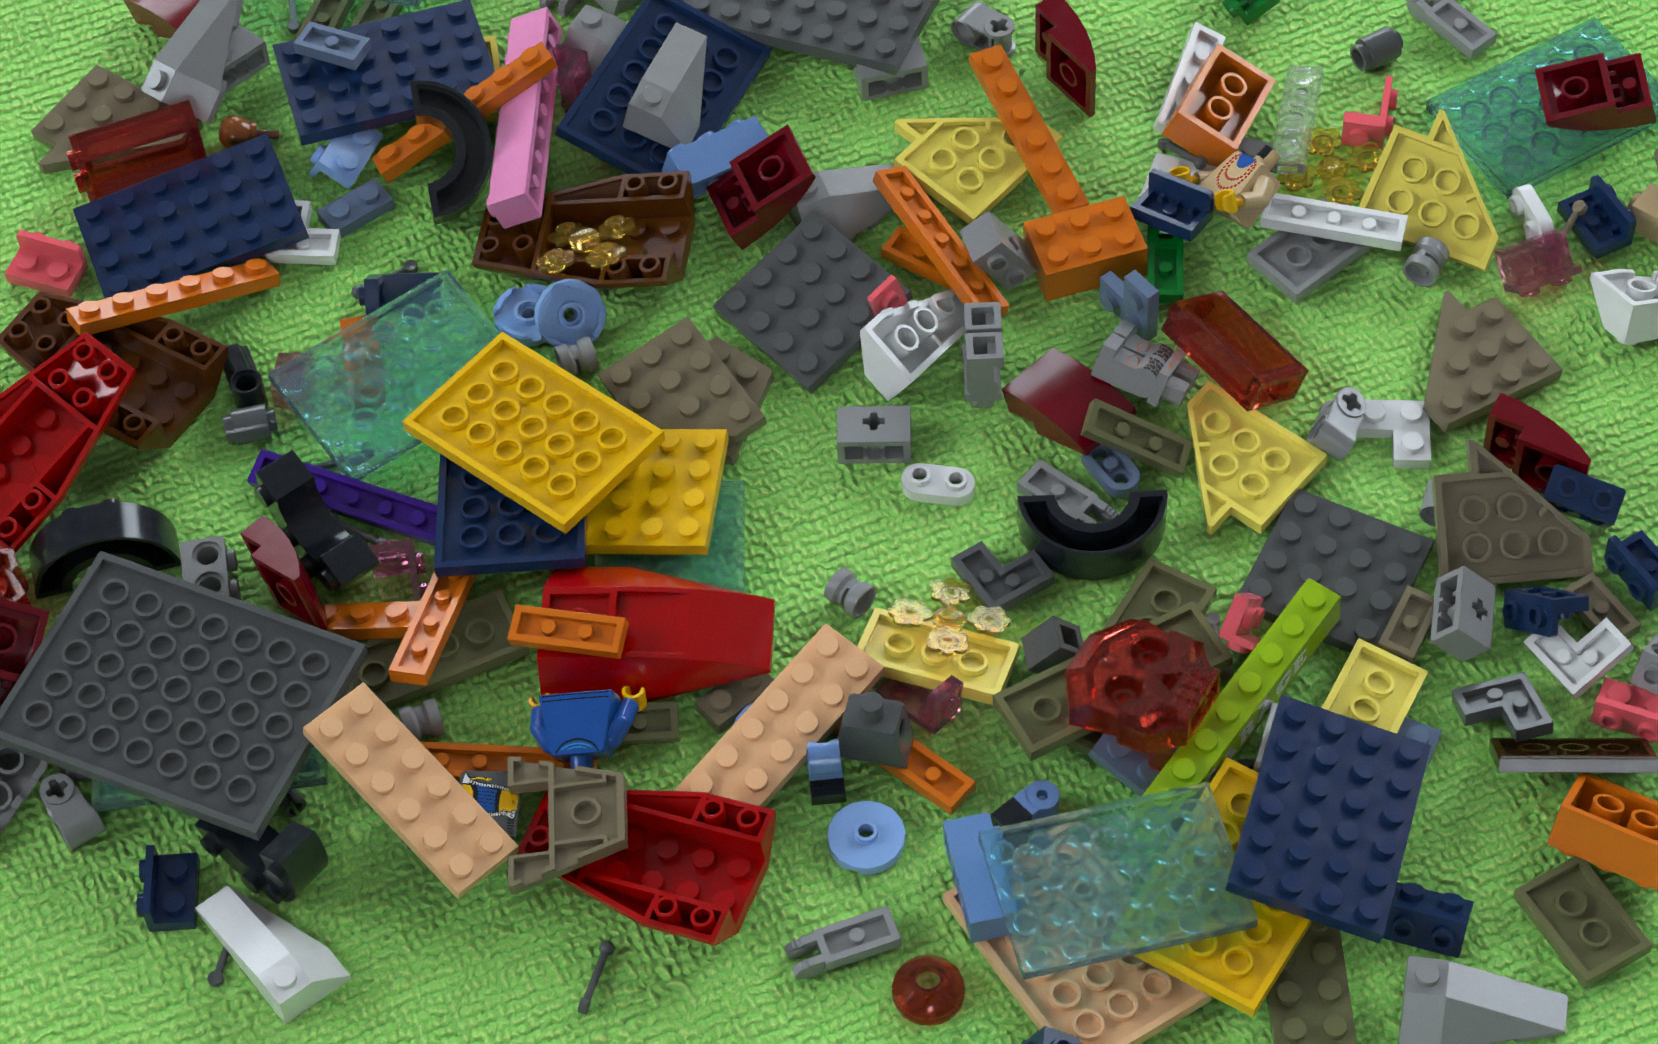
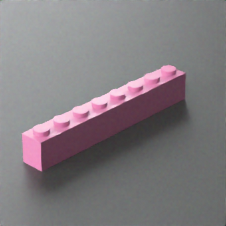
[486,7,563,229]

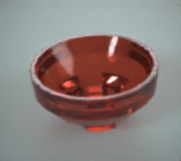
[892,955,965,1026]

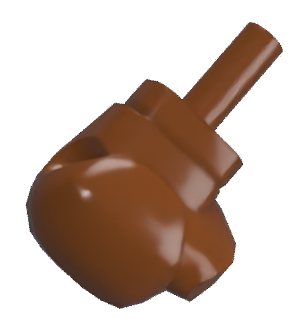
[219,115,279,148]

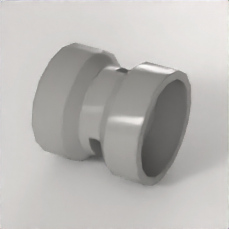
[1402,236,1450,287]
[554,336,600,377]
[824,567,877,619]
[397,698,445,741]

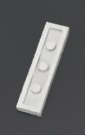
[1153,22,1226,133]
[1260,193,1408,251]

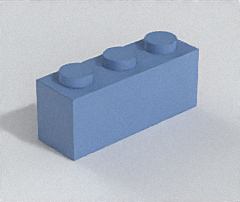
[661,116,769,199]
[943,812,1023,943]

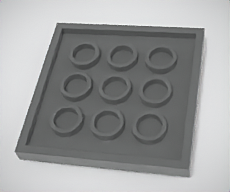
[713,211,913,394]
[1239,489,1434,653]

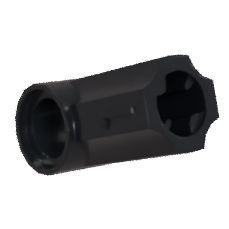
[223,343,268,409]

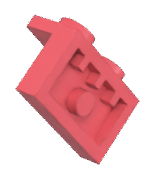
[4,230,88,298]
[1218,593,1265,655]
[1590,677,1658,743]

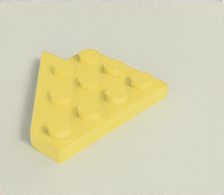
[1359,109,1500,273]
[893,117,1063,224]
[1186,381,1328,536]

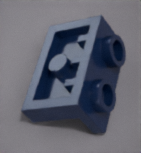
[1539,464,1626,529]
[1503,586,1589,637]
[136,845,200,932]

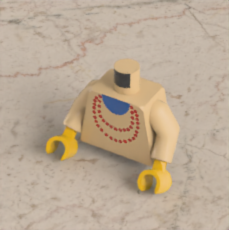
[1170,145,1281,229]

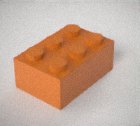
[1162,43,1276,167]
[1023,196,1148,302]
[1547,772,1658,891]

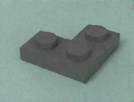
[951,541,1055,618]
[1452,672,1553,742]

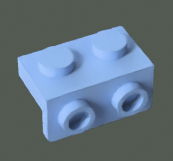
[308,129,383,189]

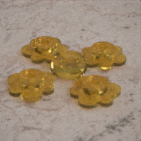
[1277,127,1384,206]
[536,215,636,274]
[888,578,1011,657]

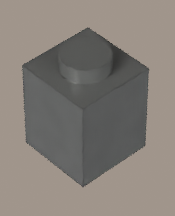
[1021,616,1085,674]

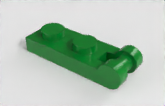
[1147,225,1184,304]

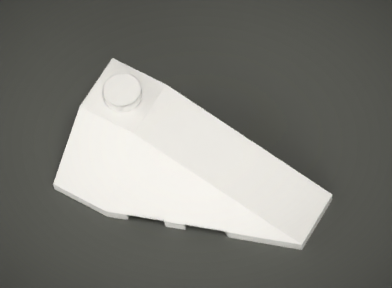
[1590,269,1658,345]
[860,289,964,401]
[195,886,351,1025]

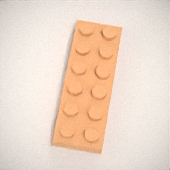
[675,623,885,808]
[303,682,519,899]

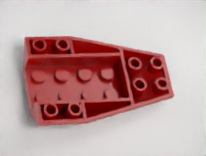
[0,332,137,557]
[537,567,776,703]
[517,790,776,946]

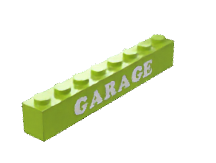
[1134,578,1341,846]

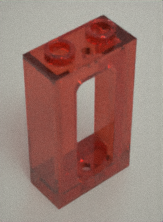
[66,100,207,202]
[1161,290,1309,411]

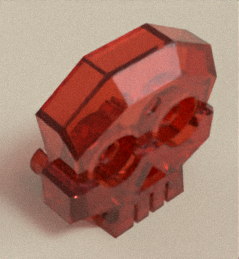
[1065,619,1220,771]

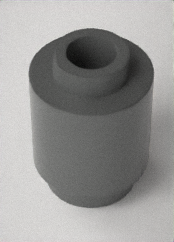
[1350,26,1403,71]
[222,403,278,446]

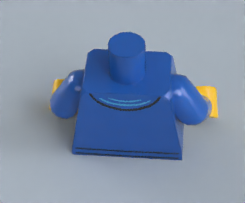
[528,686,647,769]

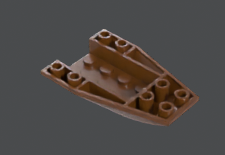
[472,171,695,289]
[0,291,229,451]

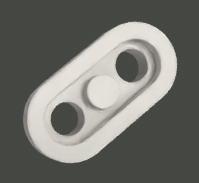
[1508,184,1555,247]
[901,463,975,506]

